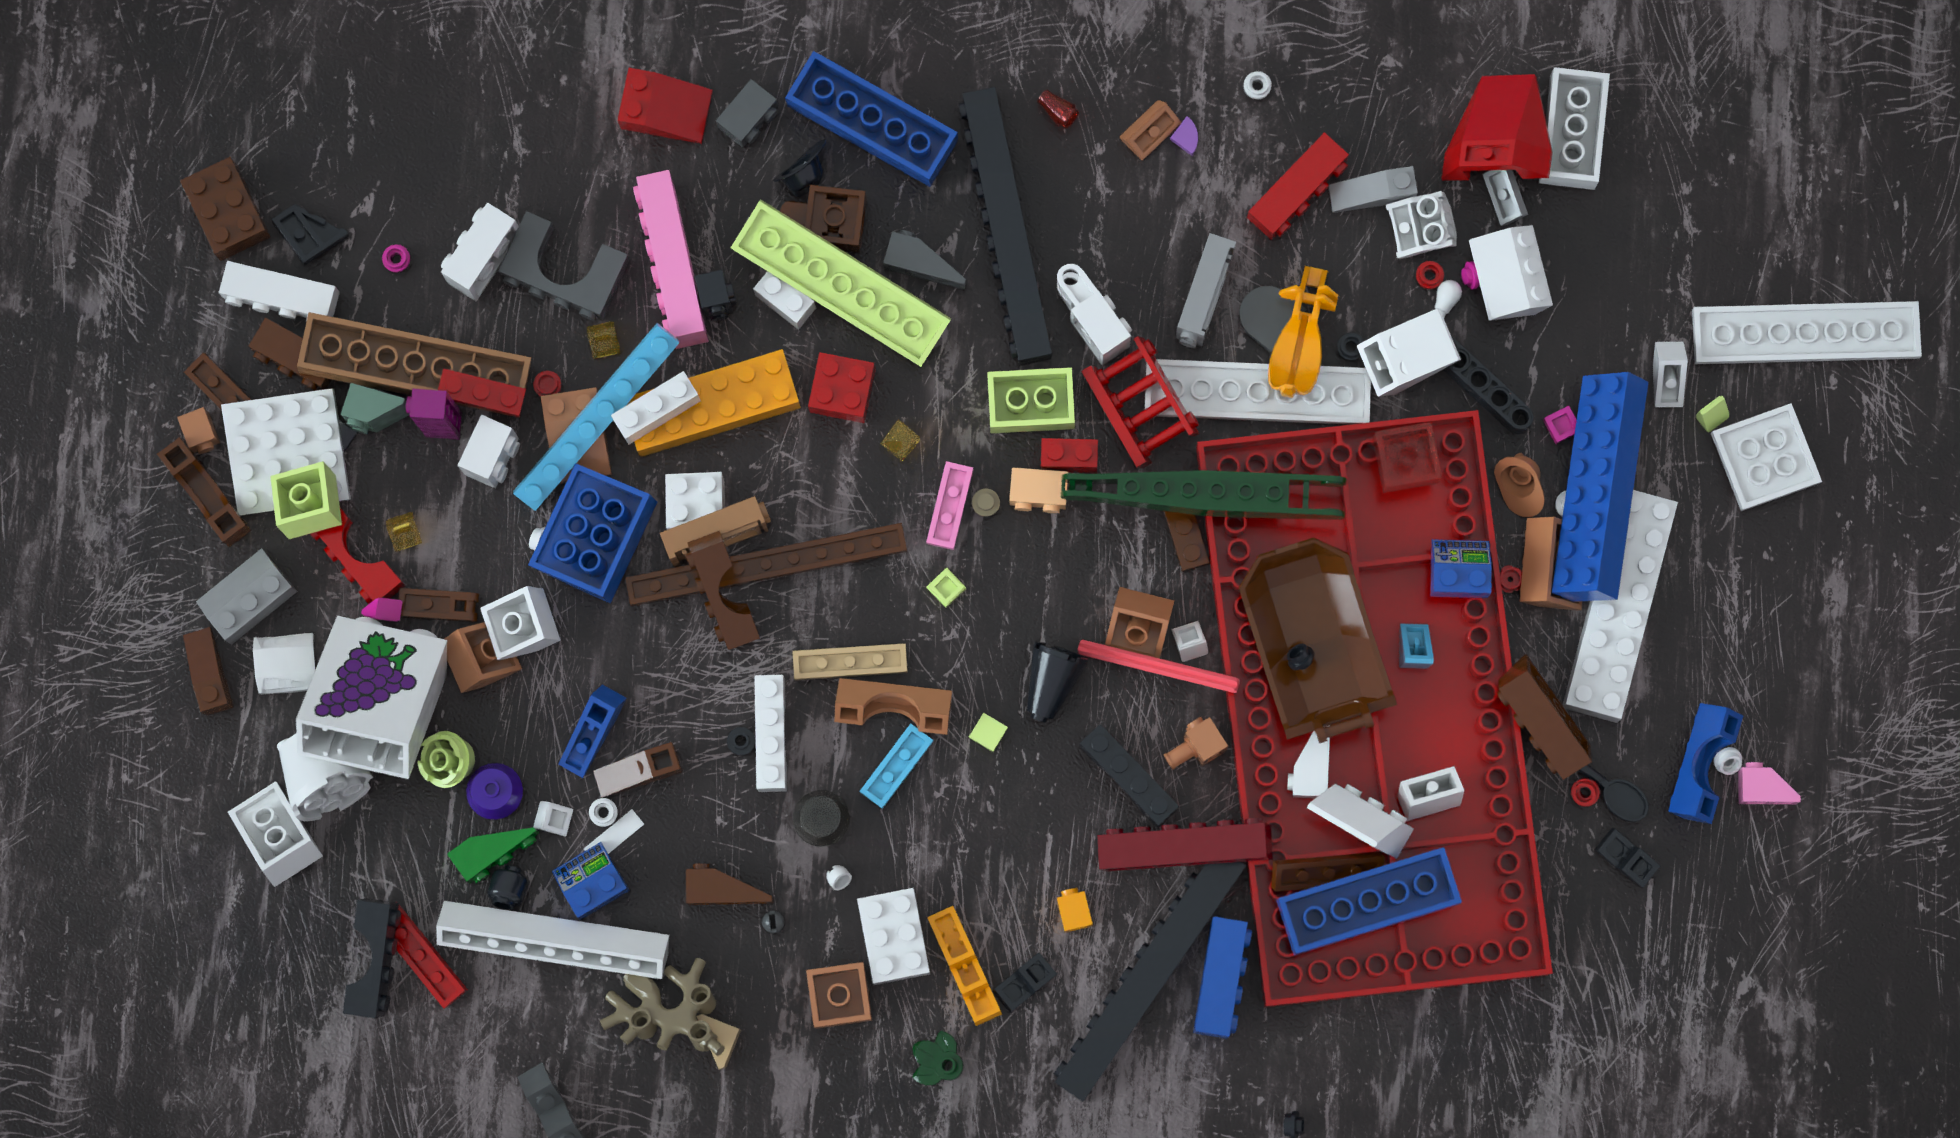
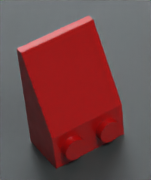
[617,68,713,144]

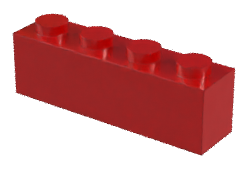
[1247,132,1349,240]

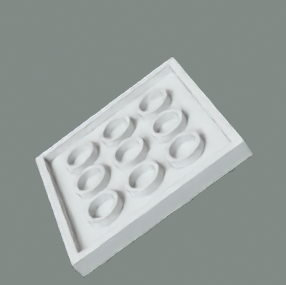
[221,388,351,515]

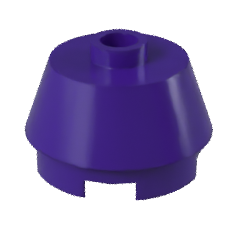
[466,763,523,820]

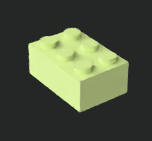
[987,368,1075,433]

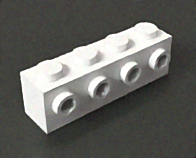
[219,261,340,322]

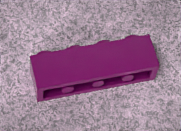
[406,388,462,440]

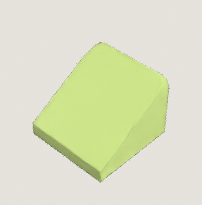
[1696,396,1729,432]

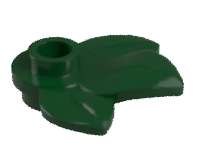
[912,1031,964,1086]

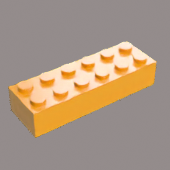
[626,349,801,457]

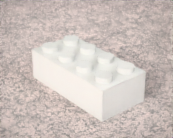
[1539,67,1610,190]

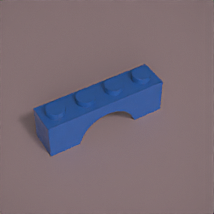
[1668,703,1743,824]

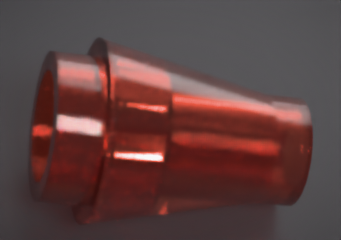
[1037,90,1079,129]

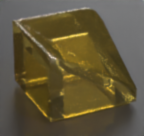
[881,420,920,461]

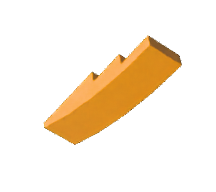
[927,906,1002,1026]

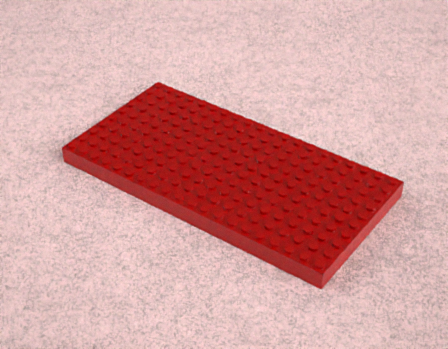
[1196,410,1553,1008]

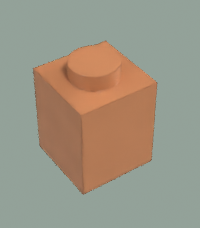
[177,407,220,454]

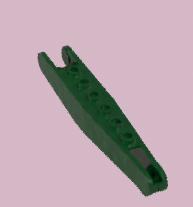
[1060,470,1347,520]

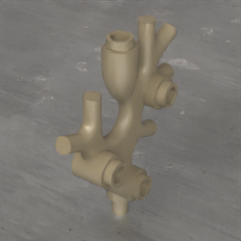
[600,958,725,1056]

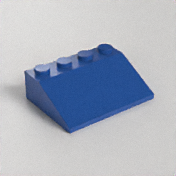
[528,463,657,603]

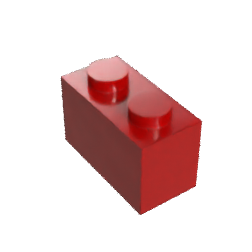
[1041,438,1098,473]

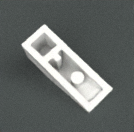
[1288,725,1330,798]

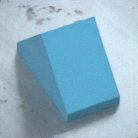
[1399,624,1434,669]

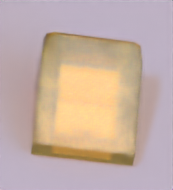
[587,321,621,359]
[386,512,422,552]

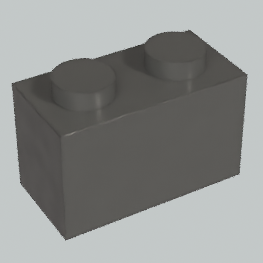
[716,79,778,148]

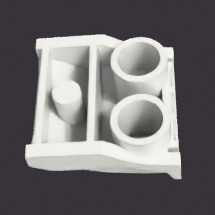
[1386,191,1457,259]
[253,633,316,695]

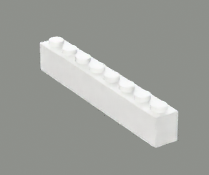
[437,901,669,979]

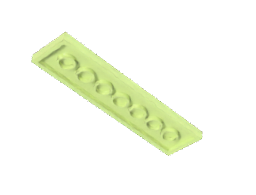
[731,199,951,367]

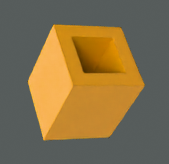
[1057,888,1093,933]

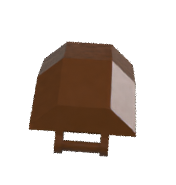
[1239,538,1397,744]

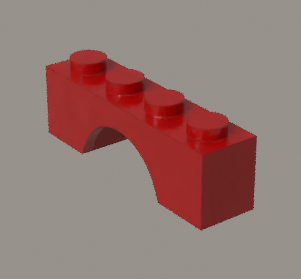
[310,508,405,604]

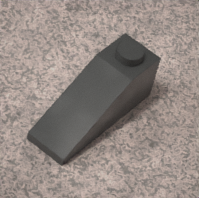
[883,230,966,290]

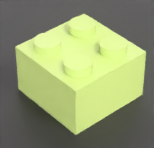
[270,461,342,539]

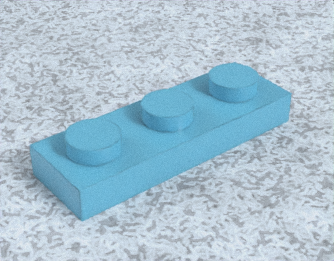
[859,724,934,809]

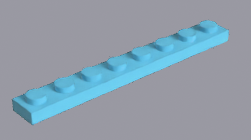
[513,323,679,511]

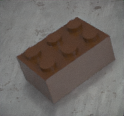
[180,157,271,261]

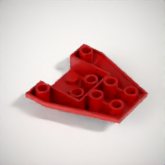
[1441,74,1553,181]

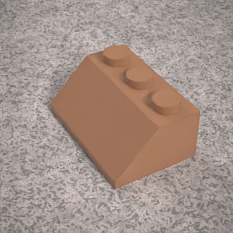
[1520,517,1582,611]

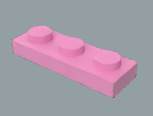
[926,461,974,550]

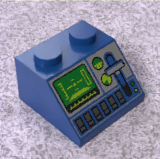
[1431,539,1492,598]
[552,842,630,920]

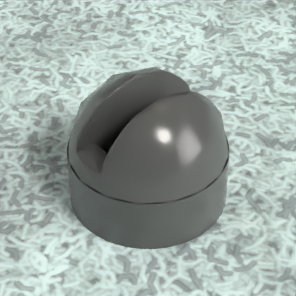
[762,910,785,934]

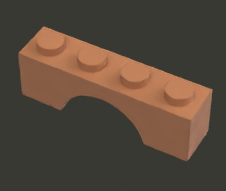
[834,678,952,735]

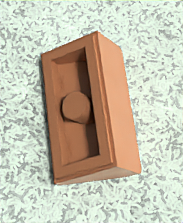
[1119,100,1182,160]

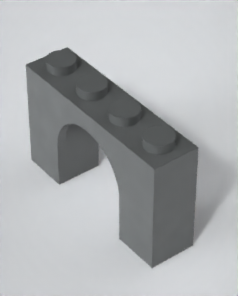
[499,211,630,321]

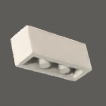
[611,371,701,445]

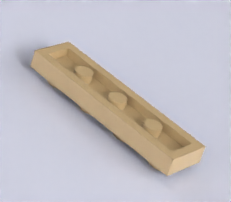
[793,644,908,680]

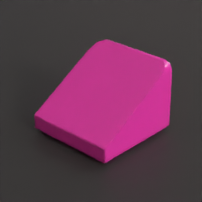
[361,598,402,622]

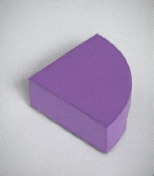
[1170,117,1198,156]

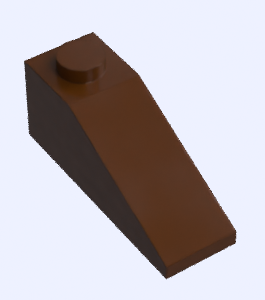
[183,627,234,716]
[686,863,774,905]

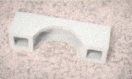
[755,675,787,792]

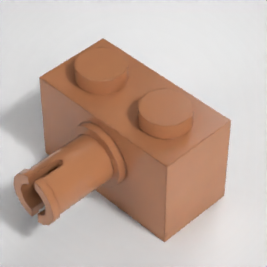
[1163,717,1228,770]

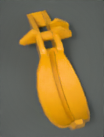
[1268,266,1338,398]

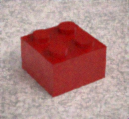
[808,352,876,423]

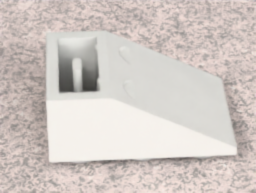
[1357,308,1461,397]

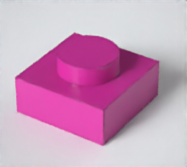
[1543,406,1577,444]

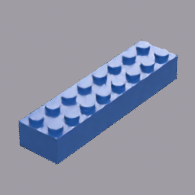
[1552,372,1648,602]

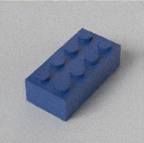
[1193,916,1252,1039]

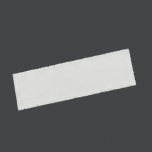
[584,809,644,854]

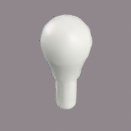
[1435,280,1462,318]

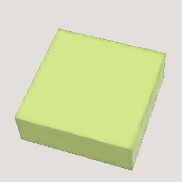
[926,568,966,608]
[969,713,1008,752]

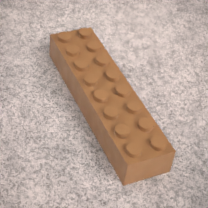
[297,312,531,418]

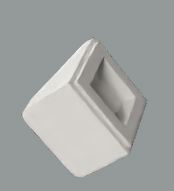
[1171,621,1208,662]
[533,801,573,836]

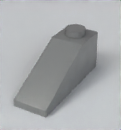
[1328,166,1418,213]

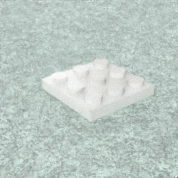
[1711,403,1822,511]

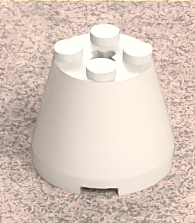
[277,733,373,821]

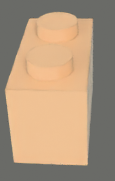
[1010,468,1068,513]

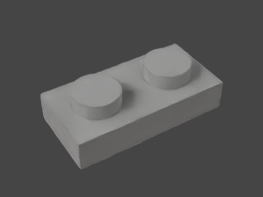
[1483,170,1528,226]

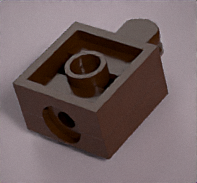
[780,185,867,253]

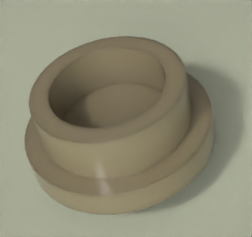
[972,489,1000,517]

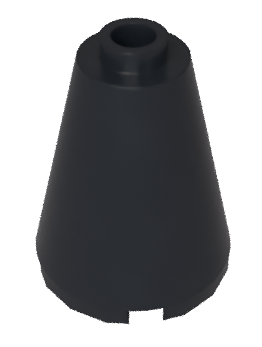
[1027,641,1089,723]

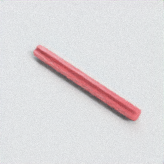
[1078,640,1240,693]

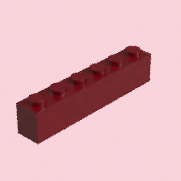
[1097,818,1273,872]

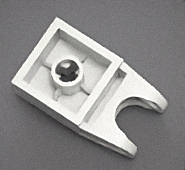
[1057,264,1132,366]

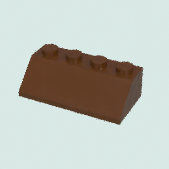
[1497,654,1592,780]

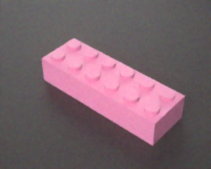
[633,170,709,349]

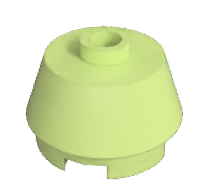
[417,731,475,788]

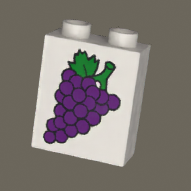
[296,616,447,779]

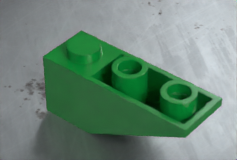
[447,827,539,884]

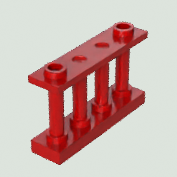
[1081,336,1199,469]

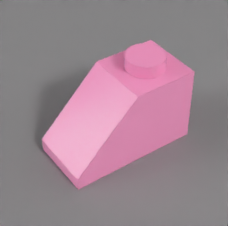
[1738,762,1801,805]

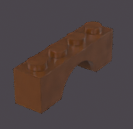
[157,437,252,547]
[686,531,760,650]

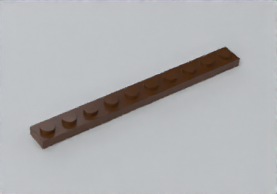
[625,523,907,606]

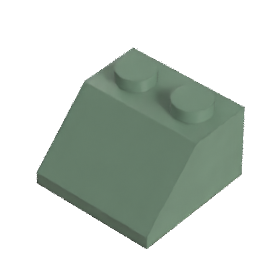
[341,383,410,434]

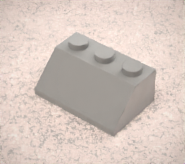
[196,548,298,645]

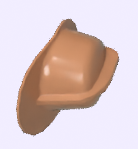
[1494,453,1545,517]

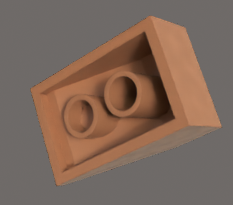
[541,387,612,483]

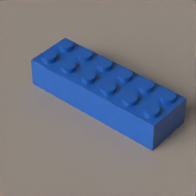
[785,51,958,187]
[1276,847,1462,956]

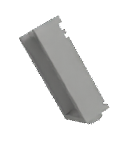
[1176,233,1236,348]

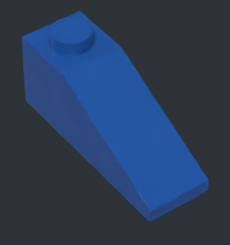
[558,684,626,778]

